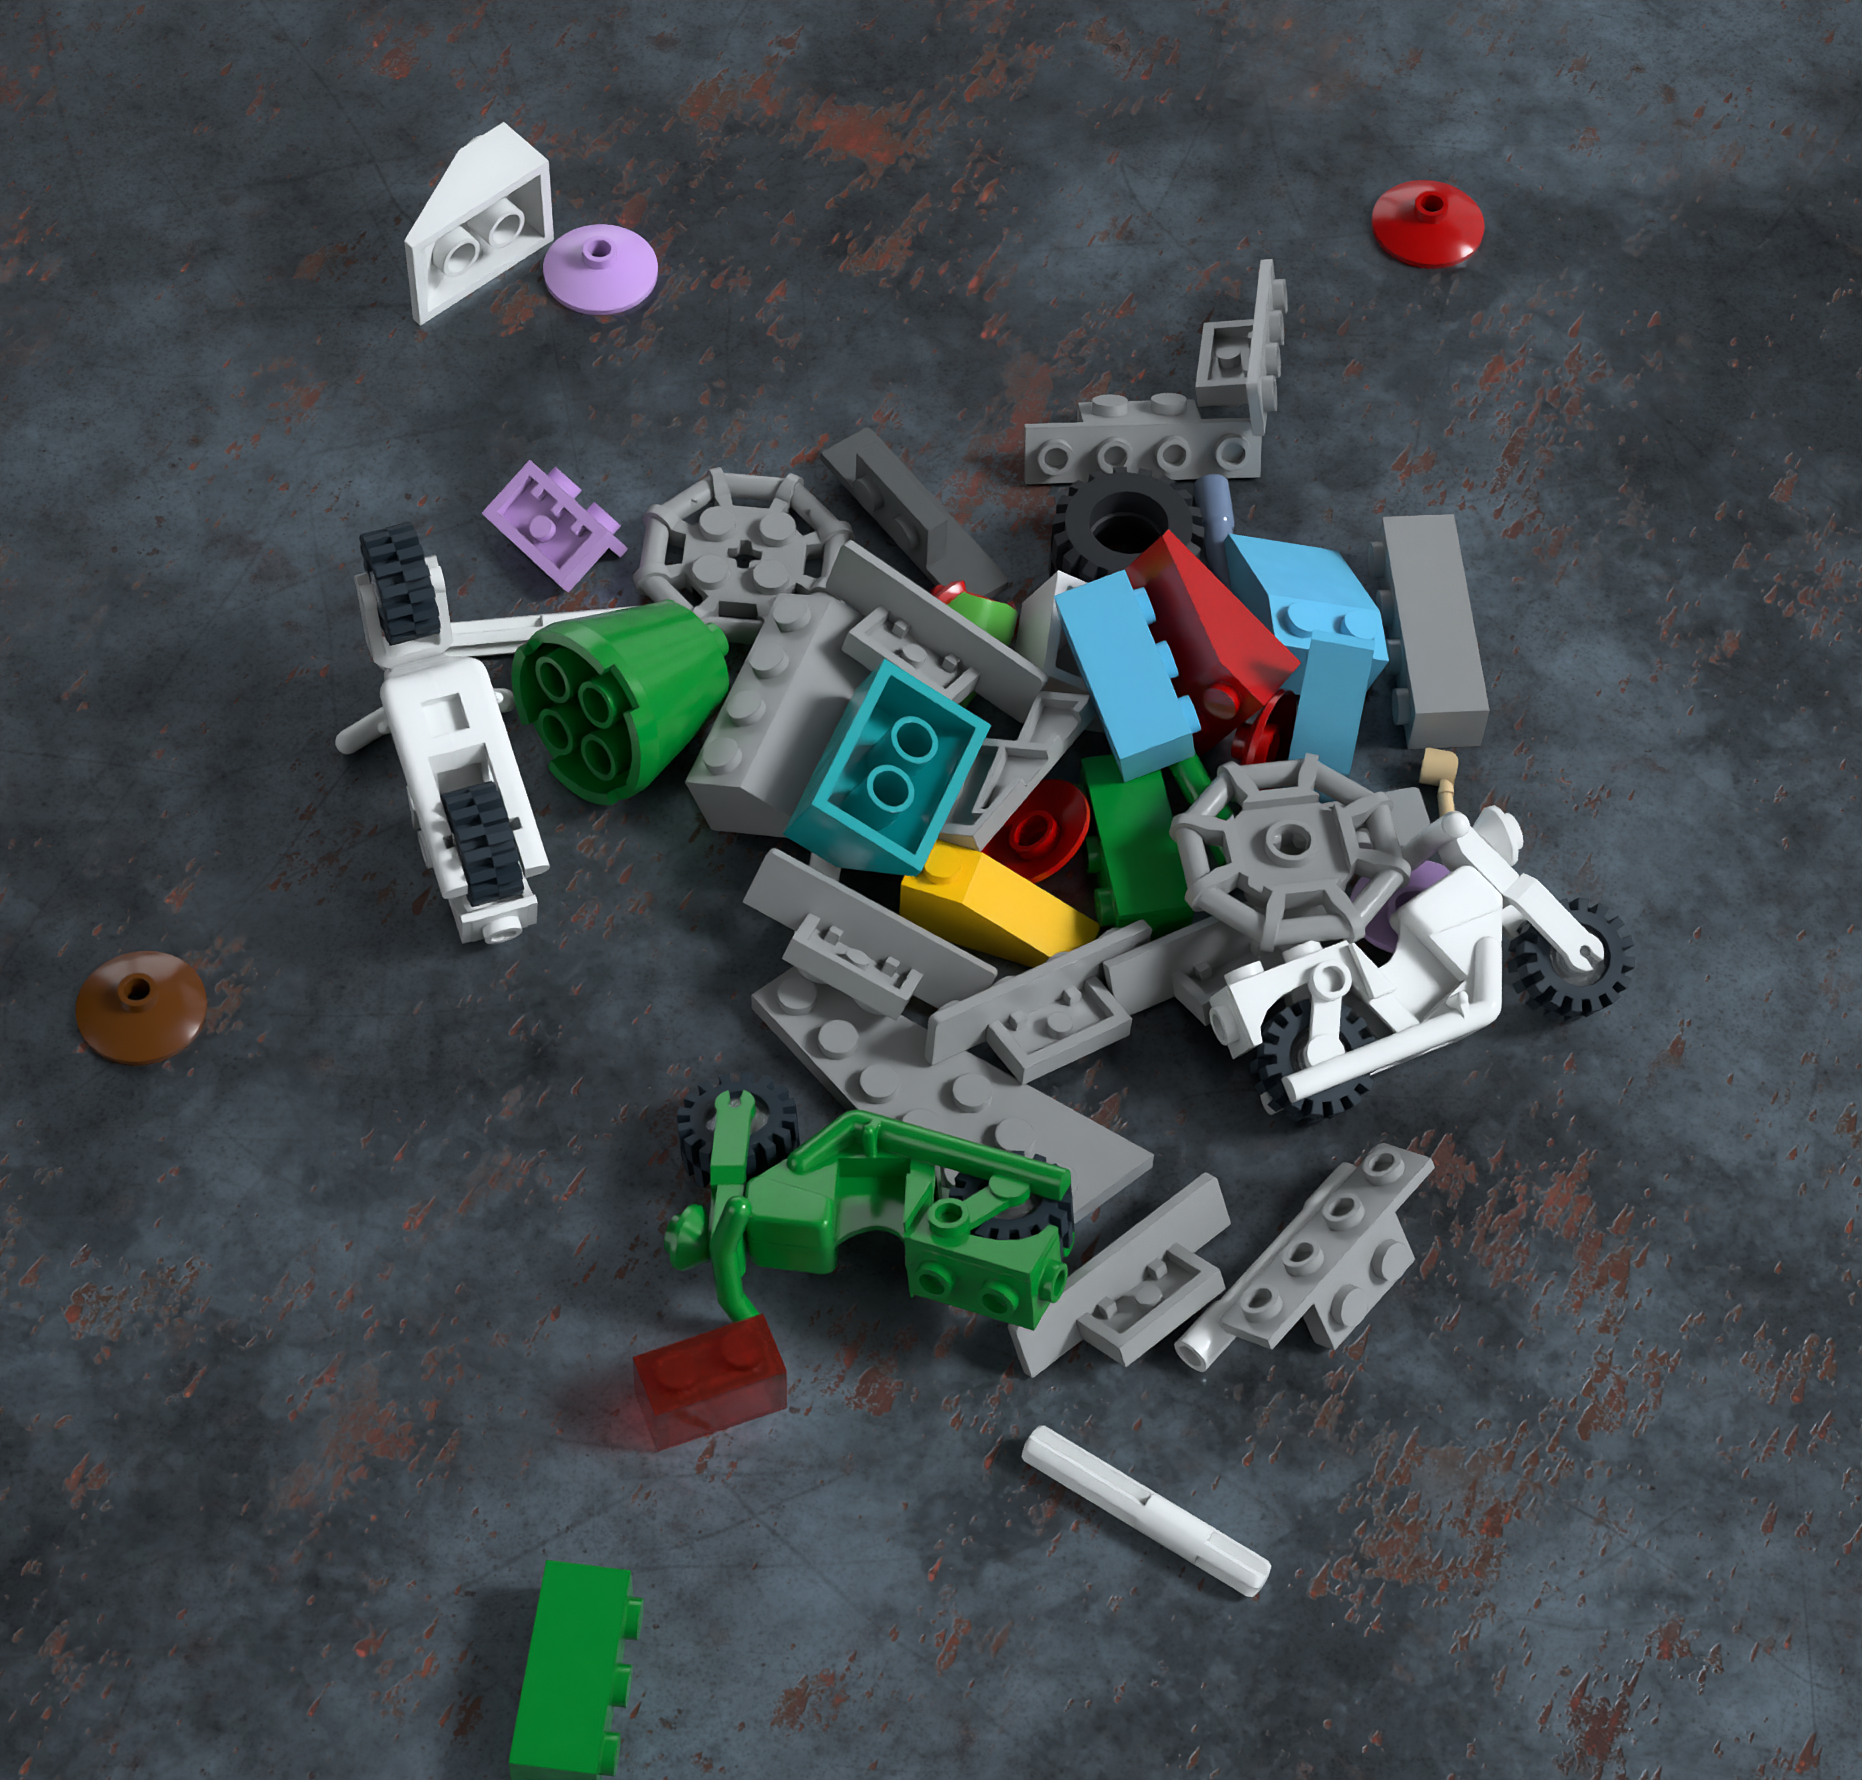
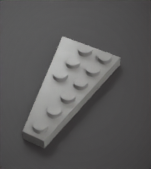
[751,966,1154,1224]

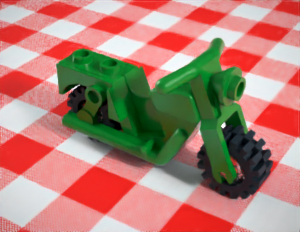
[664,1072,1075,1344]

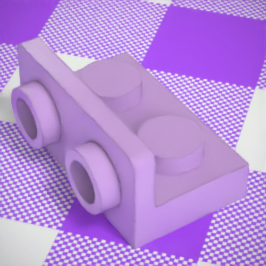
[482,460,628,593]

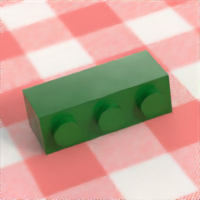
[1073,754,1194,942]
[508,1560,644,1780]

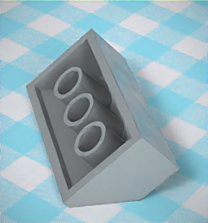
[685,593,871,838]

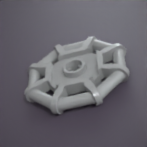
[633,467,855,644]
[1169,753,1412,953]

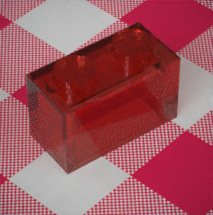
[632,1313,787,1452]

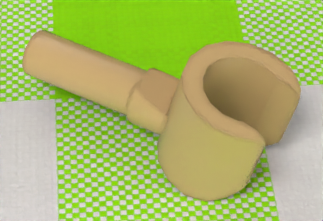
[1419,747,1458,817]

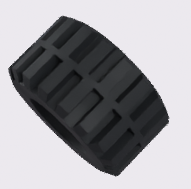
[1048,467,1204,583]

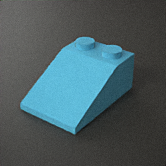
[1224,533,1389,695]

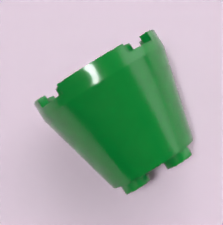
[512,599,729,805]

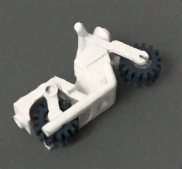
[335,521,550,944]
[1209,805,1636,1123]

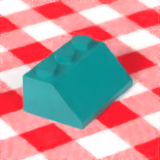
[783,659,991,877]

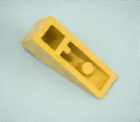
[899,839,1100,968]

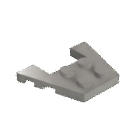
[937,691,1097,852]

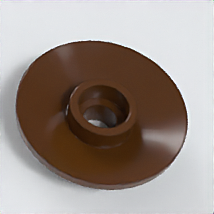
[75,951,208,1066]

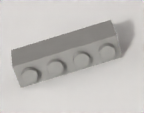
[1368,514,1490,749]

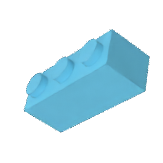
[1054,569,1201,782]

